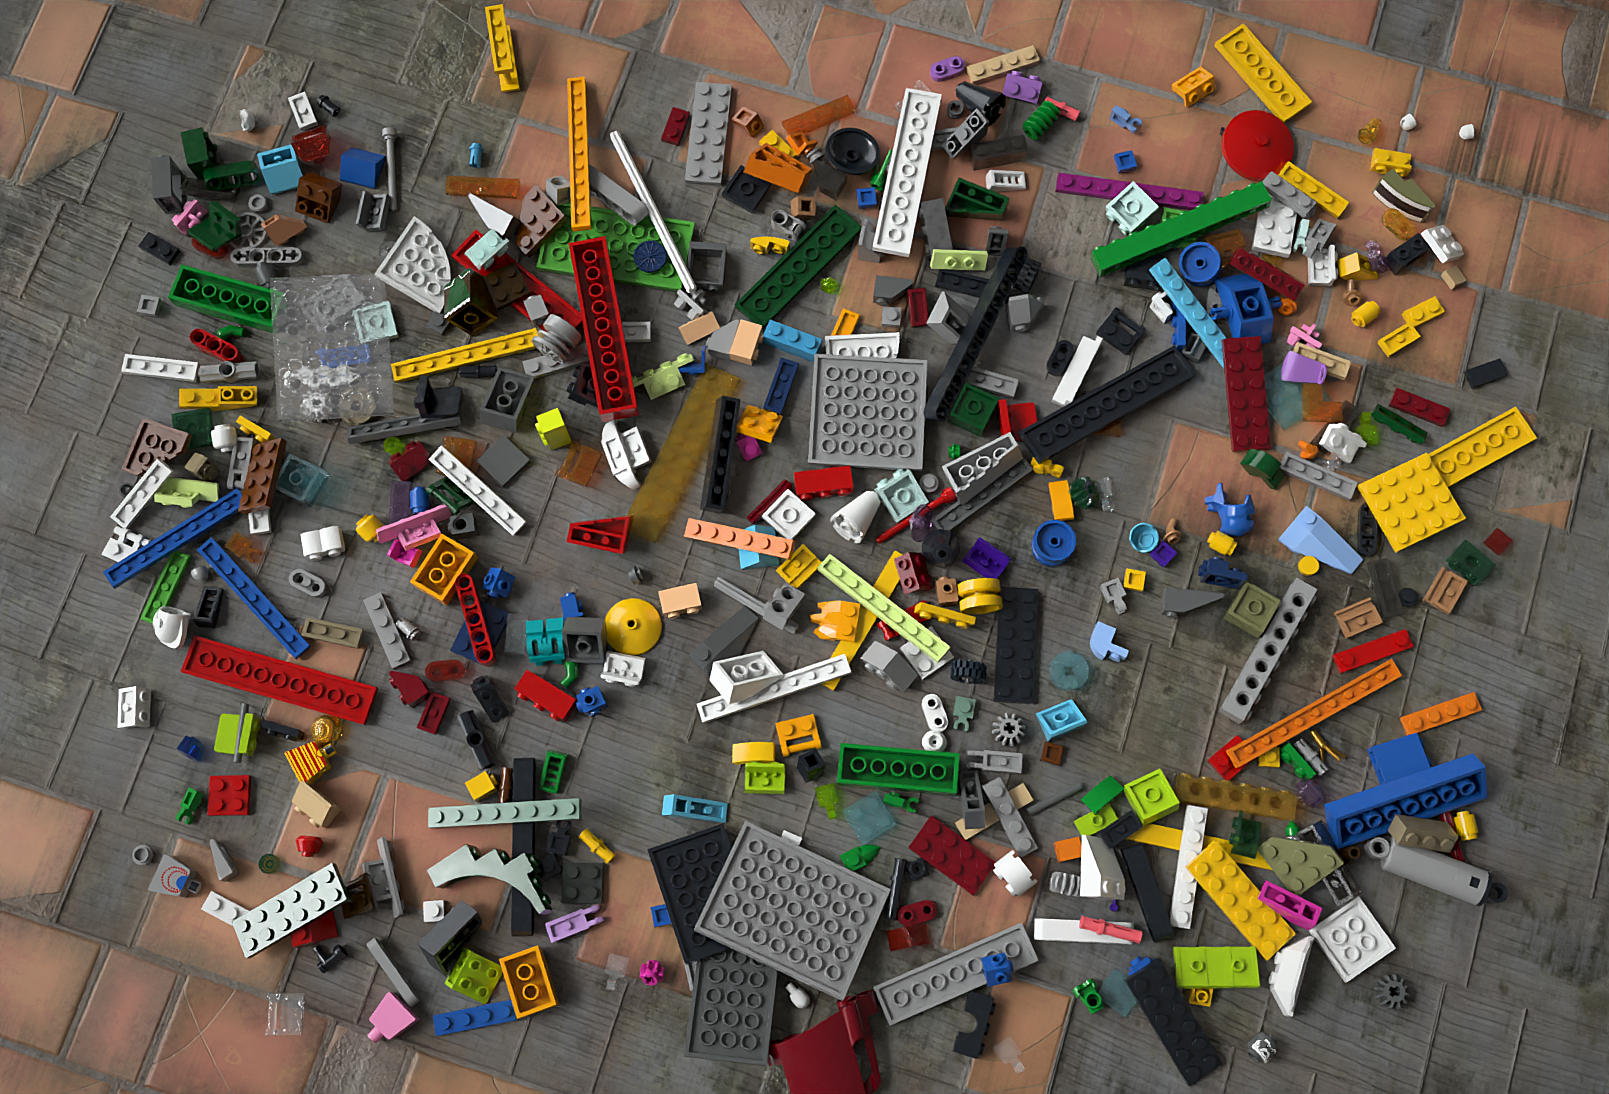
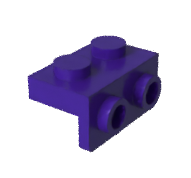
[962,537,1011,579]

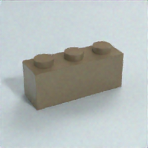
[1388,814,1459,853]

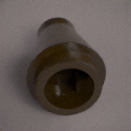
[1338,845,1361,865]

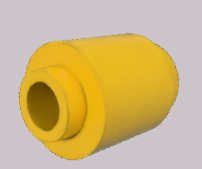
[1351,301,1380,327]
[1207,530,1237,556]
[1454,811,1479,841]

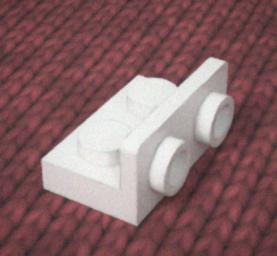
[1319,423,1367,463]
[117,686,151,729]

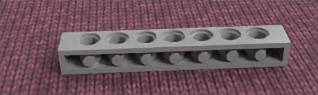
[1219,578,1317,724]

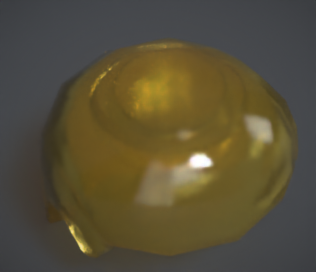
[310,715,343,745]

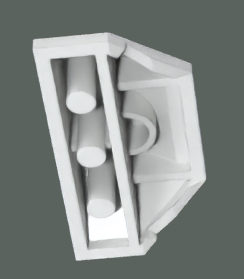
[1269,936,1314,1017]

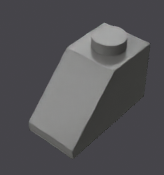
[706,320,740,361]

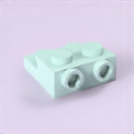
[1106,181,1159,235]
[874,469,929,522]

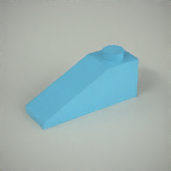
[662,794,728,823]

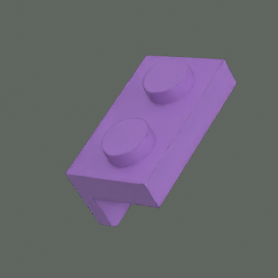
[1003,70,1043,104]

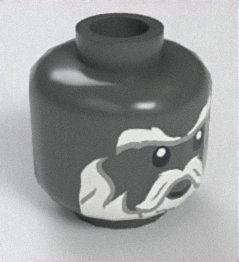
[1247,1032,1278,1064]

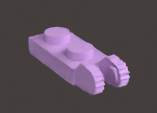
[545,905,605,943]

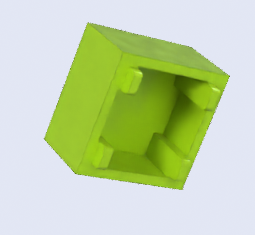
[1124,769,1180,827]

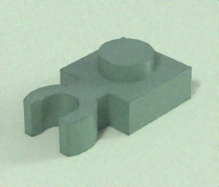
[953,696,976,732]

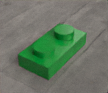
[1279,743,1316,781]

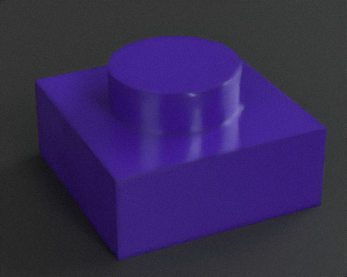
[1149,540,1177,568]

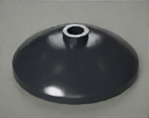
[825,128,880,175]

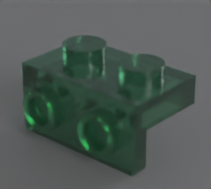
[1229,811,1262,859]

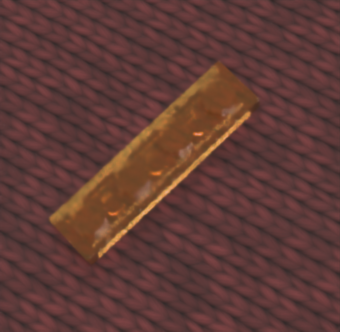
[782,95,855,136]
[445,176,520,199]

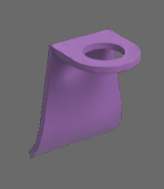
[1281,351,1327,385]

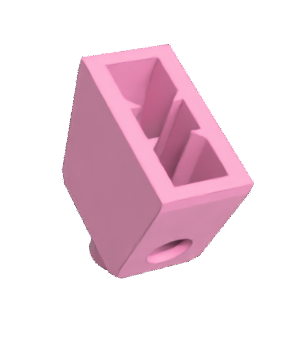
[368,992,420,1043]

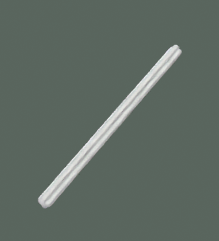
[610,131,697,293]

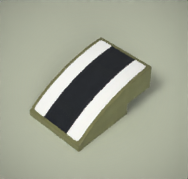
[1372,169,1436,223]

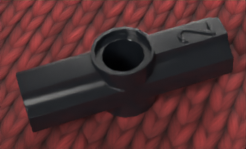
[458,710,496,771]

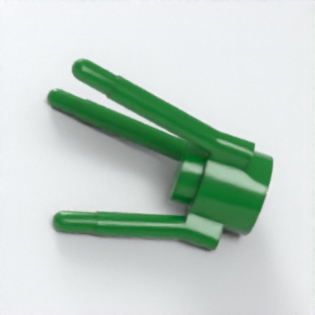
[870,149,893,191]

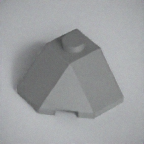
[858,219,885,263]
[1006,294,1045,333]

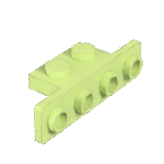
[632,353,694,400]
[154,477,219,508]

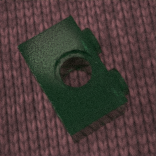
[1445,539,1496,586]

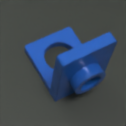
[679,345,706,375]

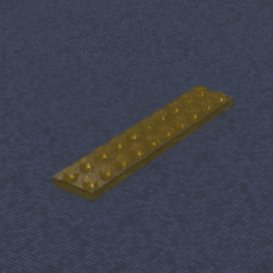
[626,363,740,543]

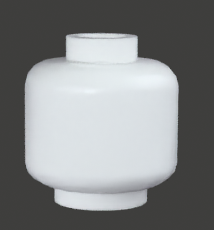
[211,424,237,452]

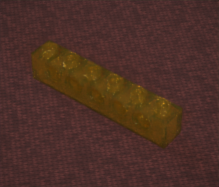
[1173,773,1297,821]

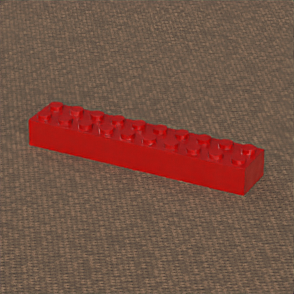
[568,236,639,423]

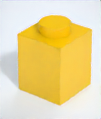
[465,771,498,802]

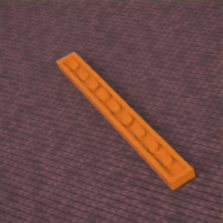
[1226,659,1402,768]

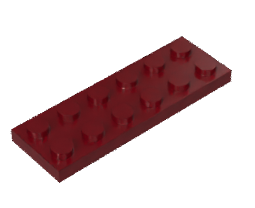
[1221,336,1271,452]

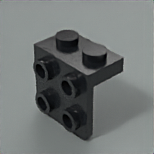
[1123,254,1164,291]
[414,375,462,419]

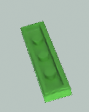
[140,551,192,624]

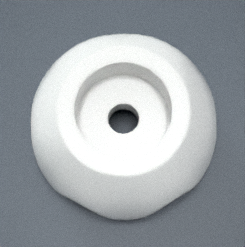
[240,109,255,132]
[922,730,947,752]

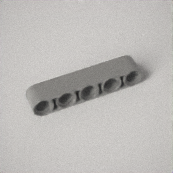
[589,164,649,225]

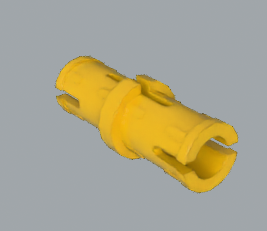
[579,828,616,864]

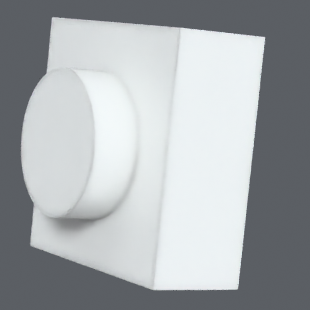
[423,900,445,922]

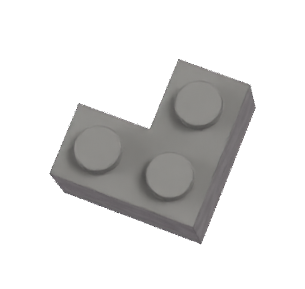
[861,641,918,693]

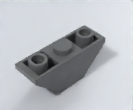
[942,108,989,159]

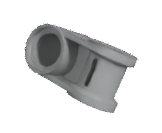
[771,210,807,242]

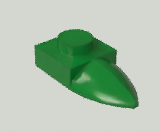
[840,845,880,872]

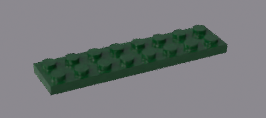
[734,204,862,329]

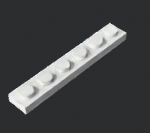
[429,445,527,536]
[1169,805,1208,929]

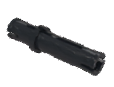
[885,858,908,920]

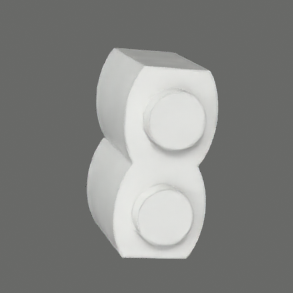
[301,526,345,561]

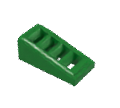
[538,750,568,794]

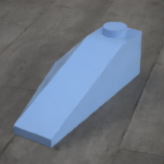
[1278,506,1363,574]

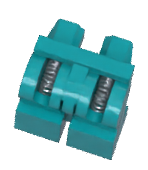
[526,617,565,666]

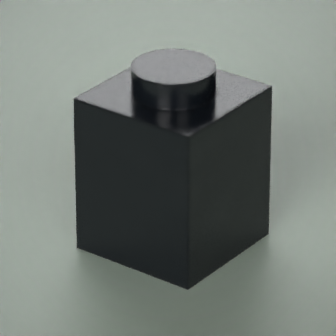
[797,749,826,783]

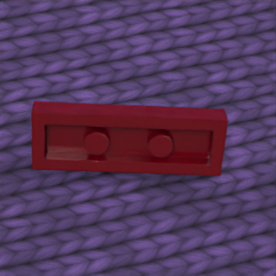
[1389,387,1450,427]

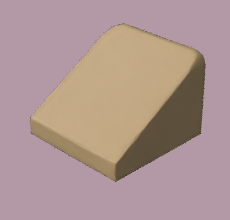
[1441,266,1467,290]

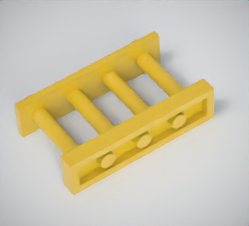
[485,4,520,93]

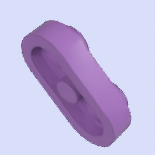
[930,56,965,82]

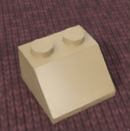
[292,780,342,828]

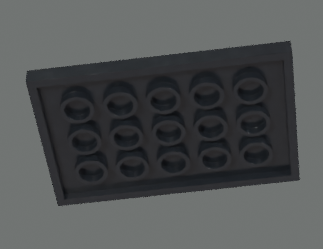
[647,823,732,965]

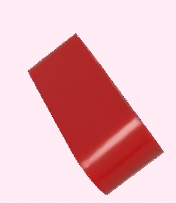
[190,329,243,363]

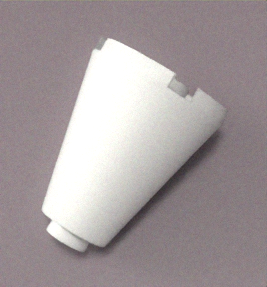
[830,491,881,543]

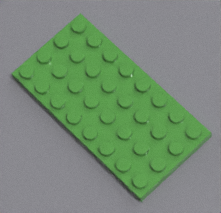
[536,200,695,292]

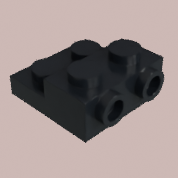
[566,362,598,408]

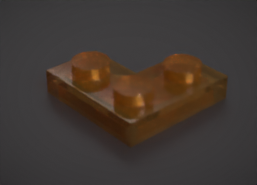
[1301,383,1343,422]

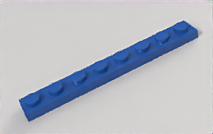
[103,488,242,589]
[197,537,311,660]

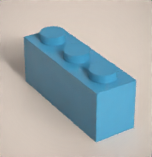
[763,320,822,363]

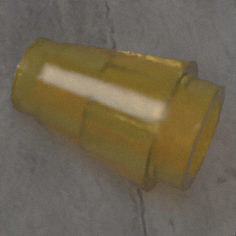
[1358,118,1381,144]

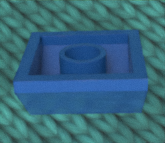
[340,147,386,189]

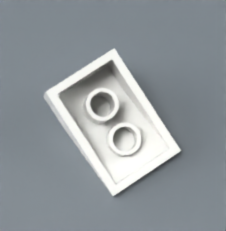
[710,651,783,704]
[1080,835,1125,900]

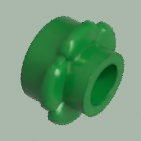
[948,443,960,461]

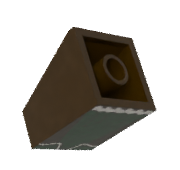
[444,268,498,336]

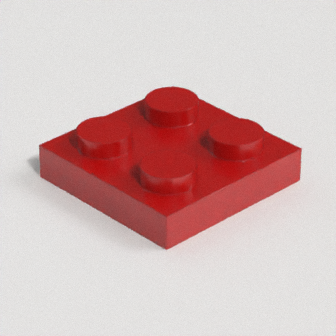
[207,775,251,816]

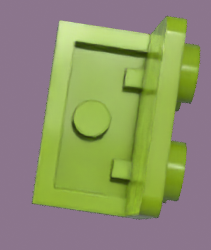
[214,713,260,756]

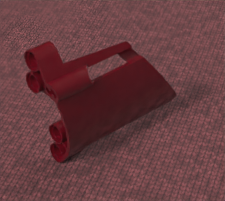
[767,990,881,1094]

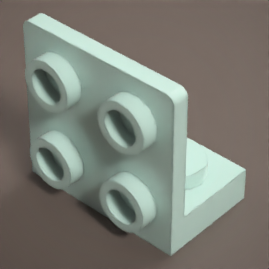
[464,229,509,270]

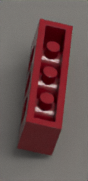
[1229,245,1305,301]

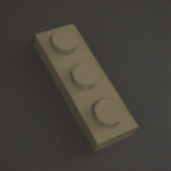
[301,617,364,649]

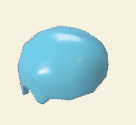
[1129,523,1159,553]

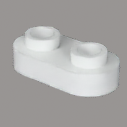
[922,694,948,732]

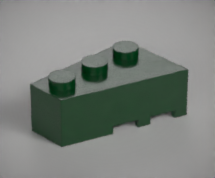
[945,177,1010,221]

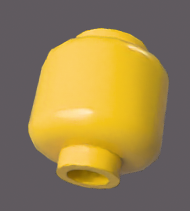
[356,514,384,542]

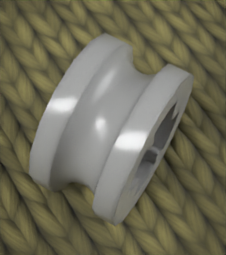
[806,147,824,164]

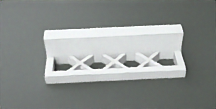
[1051,336,1103,407]

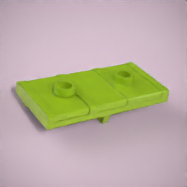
[1173,946,1260,989]

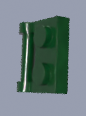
[426,476,475,515]

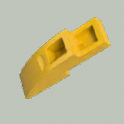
[179,386,257,411]

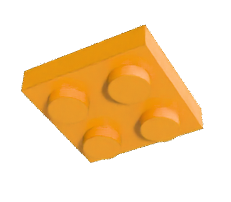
[736,405,783,443]

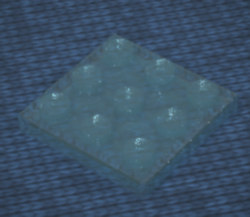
[1264,364,1331,431]

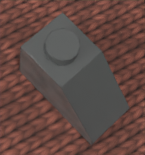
[873,275,913,306]

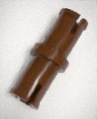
[498,767,513,803]

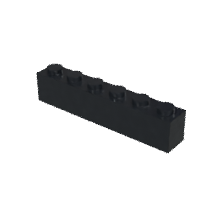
[700,396,741,513]

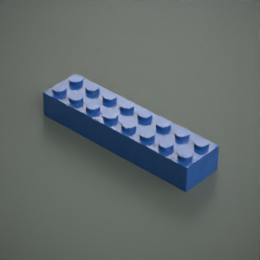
[1324,753,1488,849]

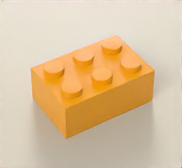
[410,534,478,606]
[499,945,560,1019]

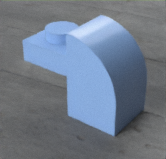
[1090,621,1129,662]

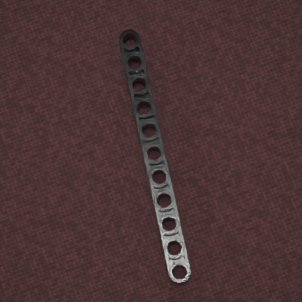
[923,246,1028,421]

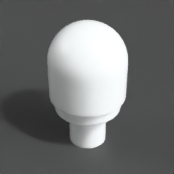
[785,982,810,1009]

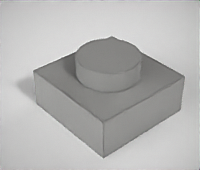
[137,295,162,317]
[881,307,901,328]

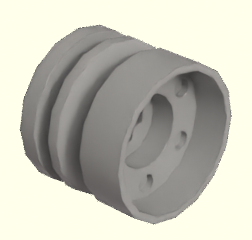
[531,314,582,364]

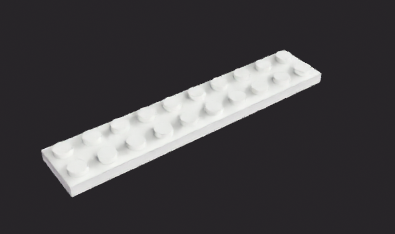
[872,88,942,257]

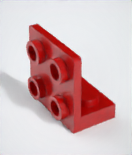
[997,399,1037,441]

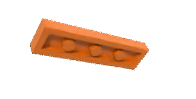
[1400,692,1482,735]

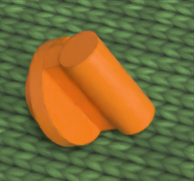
[1278,297,1298,316]
[1298,440,1319,460]

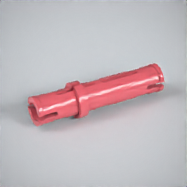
[1079,915,1142,944]

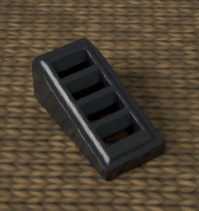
[193,586,224,628]

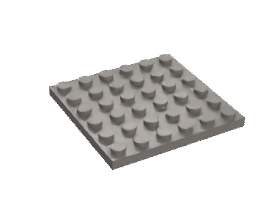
[808,354,927,471]

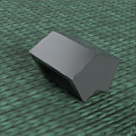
[1181,333,1206,364]

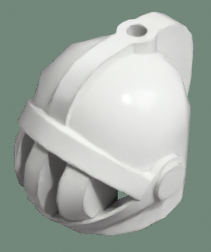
[153,606,191,648]

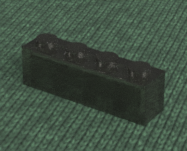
[1297,820,1362,906]

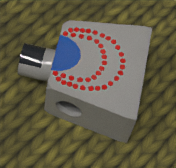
[148,854,202,898]

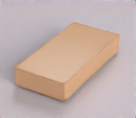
[678,311,720,345]

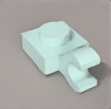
[1292,219,1311,255]

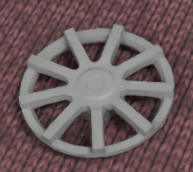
[229,212,267,249]

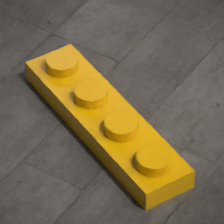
[1278,161,1349,218]

